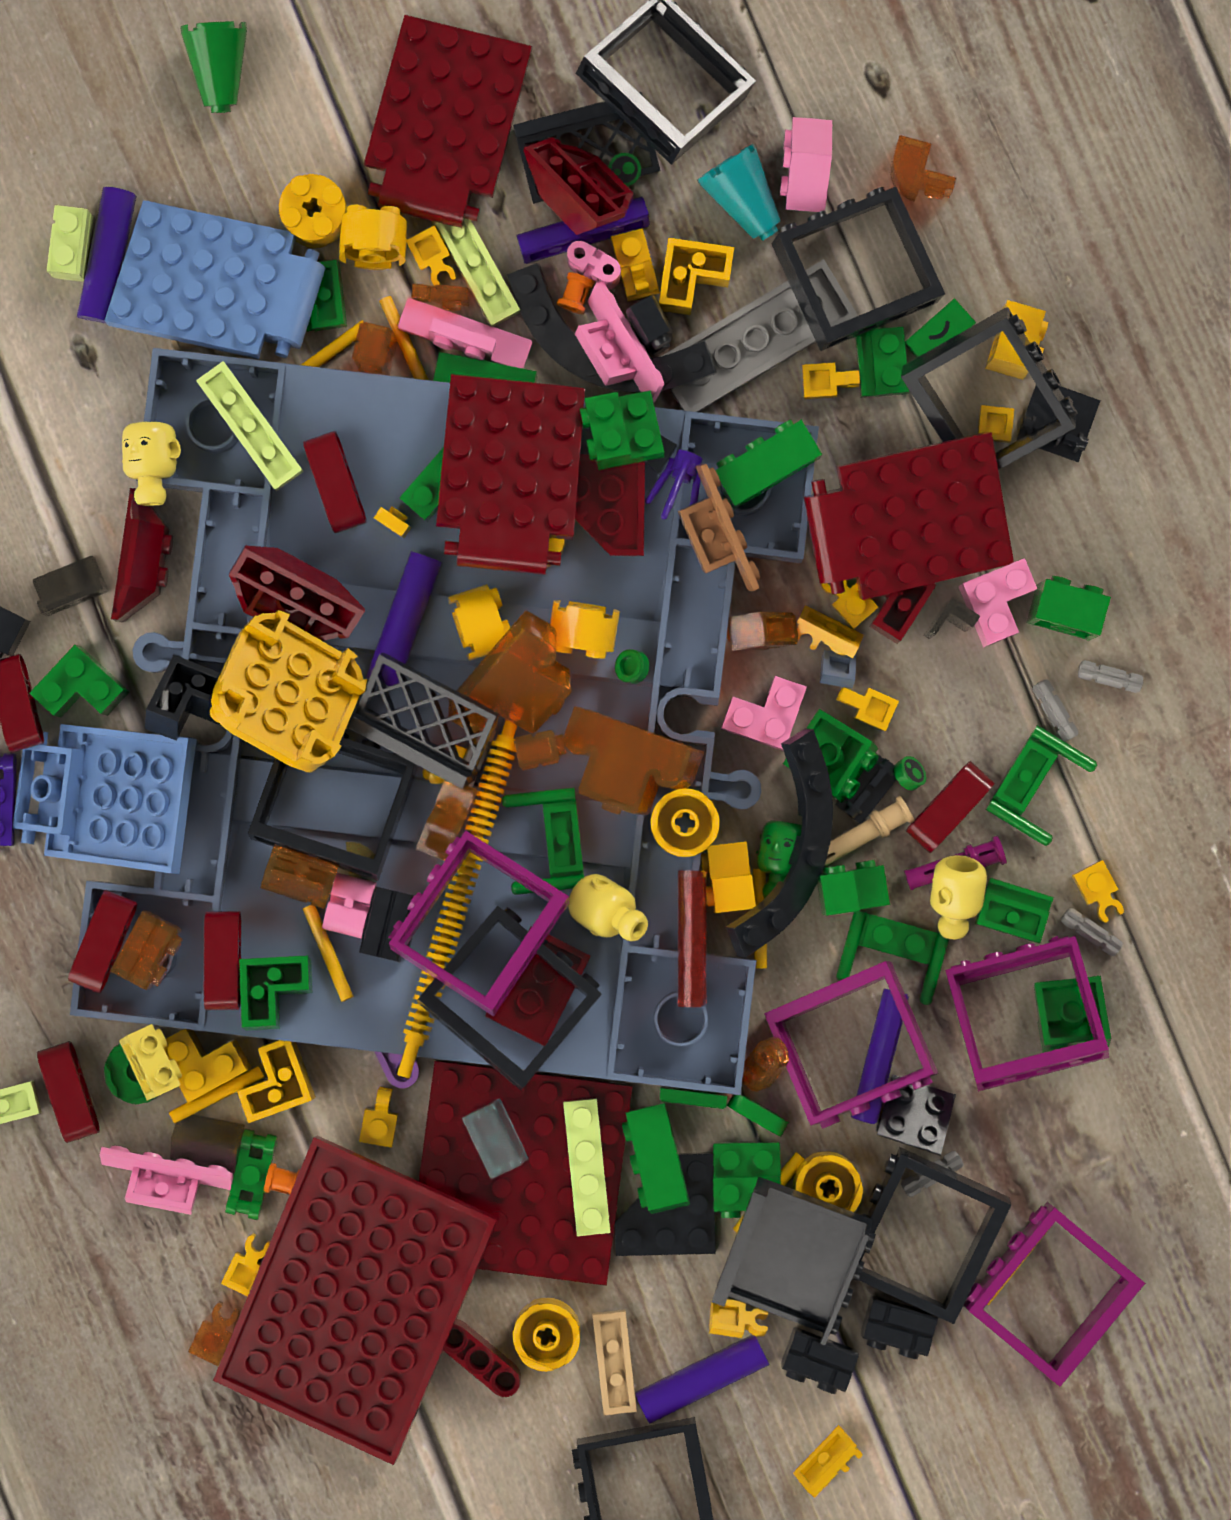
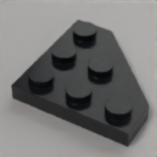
[615,1152,716,1256]

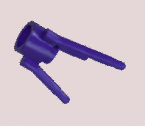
[645,449,703,520]

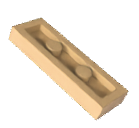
[592,1309,637,1415]

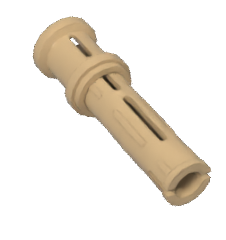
[825,796,915,867]

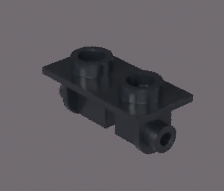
[835,753,897,824]

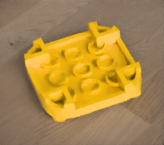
[210,610,367,772]

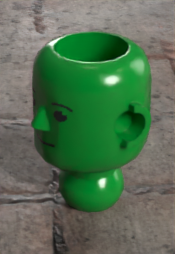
[756,820,802,899]

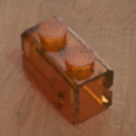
[352,322,397,376]
[727,612,799,651]
[514,729,567,771]
[260,844,339,909]
[111,910,183,990]

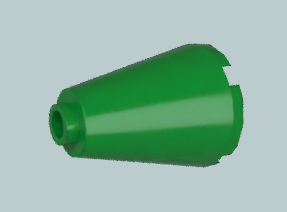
[180,21,247,113]

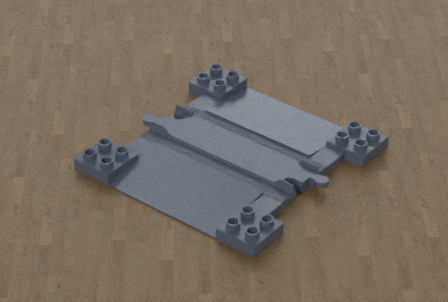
[70,348,819,1095]

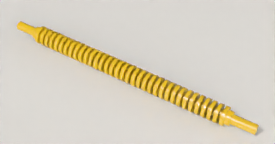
[397,704,523,1079]

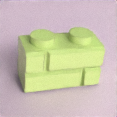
[47,205,94,282]

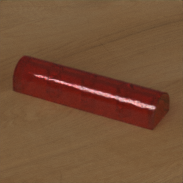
[678,870,707,1007]

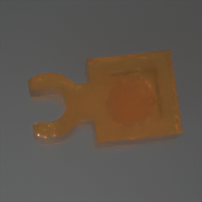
[411,284,470,311]
[188,1301,239,1366]

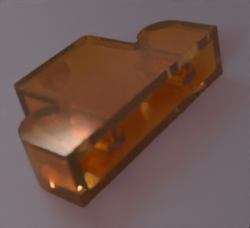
[448,610,571,733]
[564,706,705,816]

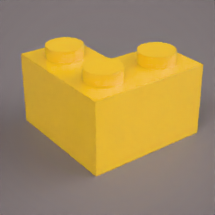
[659,238,734,315]
[985,300,1048,380]
[701,841,756,913]
[164,1029,252,1103]
[237,1040,316,1123]

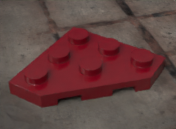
[575,454,645,556]

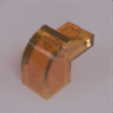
[890,135,956,202]
[416,780,478,861]

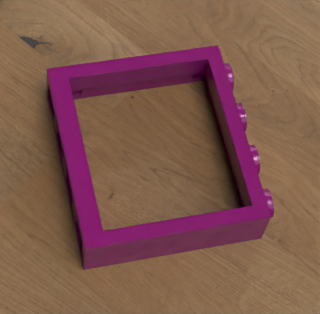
[388,831,569,1016]
[945,936,1109,1092]
[764,961,938,1129]
[964,1201,1146,1387]

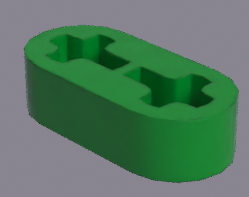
[727,1094,790,1137]

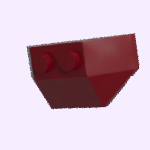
[524,137,634,235]
[111,488,173,623]
[229,545,365,641]

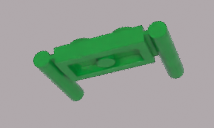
[985,725,1097,846]
[502,787,584,895]
[836,911,949,1005]

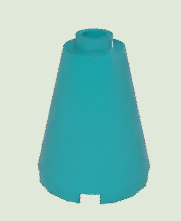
[697,144,781,241]

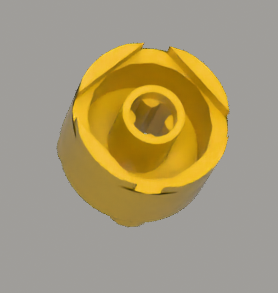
[279,174,347,248]
[339,205,407,270]
[448,584,513,661]
[547,600,620,659]
[651,788,719,857]
[793,1151,863,1212]
[513,1298,581,1372]

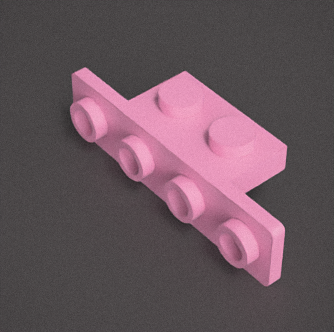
[575,281,664,403]
[398,298,532,369]
[100,1146,233,1215]

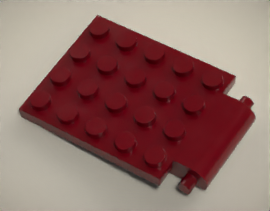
[364,15,532,228]
[436,374,585,575]
[804,432,1014,600]

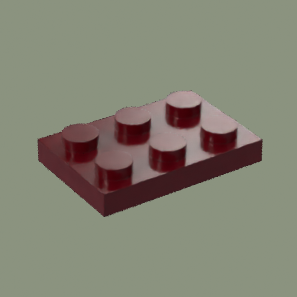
[485,926,591,1047]

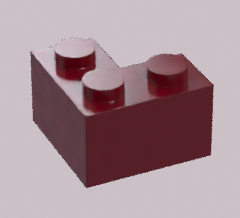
[869,583,936,644]

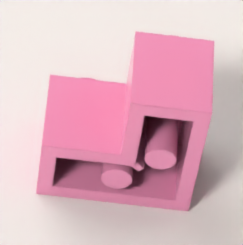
[780,117,832,212]
[959,558,1037,648]
[721,676,807,751]

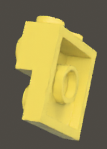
[119,1024,182,1101]

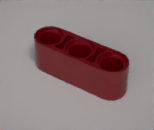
[303,431,367,534]
[0,654,44,753]
[905,761,995,853]
[68,890,138,994]
[204,911,242,1010]
[37,1041,100,1143]
[443,1319,521,1397]

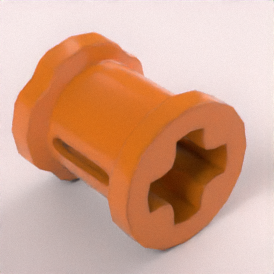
[556,272,595,314]
[264,1163,300,1195]

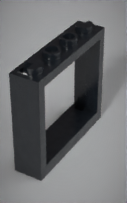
[575,0,756,165]
[771,186,945,351]
[901,306,1078,470]
[248,733,418,881]
[417,906,602,1091]
[859,1147,1011,1324]
[572,1417,714,1520]

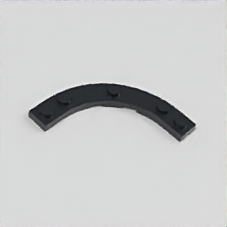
[507,263,717,393]
[726,728,833,958]

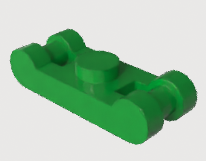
[225,1129,278,1220]

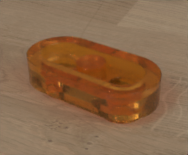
[742,1037,789,1092]

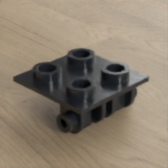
[1016,385,1101,462]
[876,1075,956,1156]

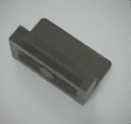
[33,556,109,617]
[924,598,980,639]
[170,1114,245,1175]

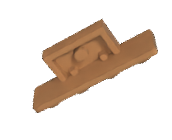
[678,464,761,591]

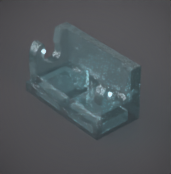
[462,1098,529,1179]

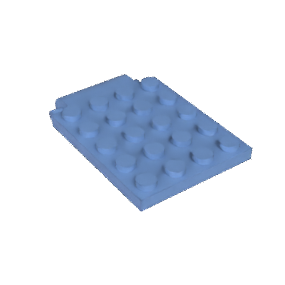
[104,200,325,359]
[13,724,197,874]

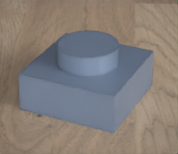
[820,650,856,688]

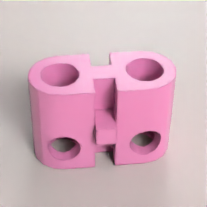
[567,241,621,290]
[322,873,377,939]

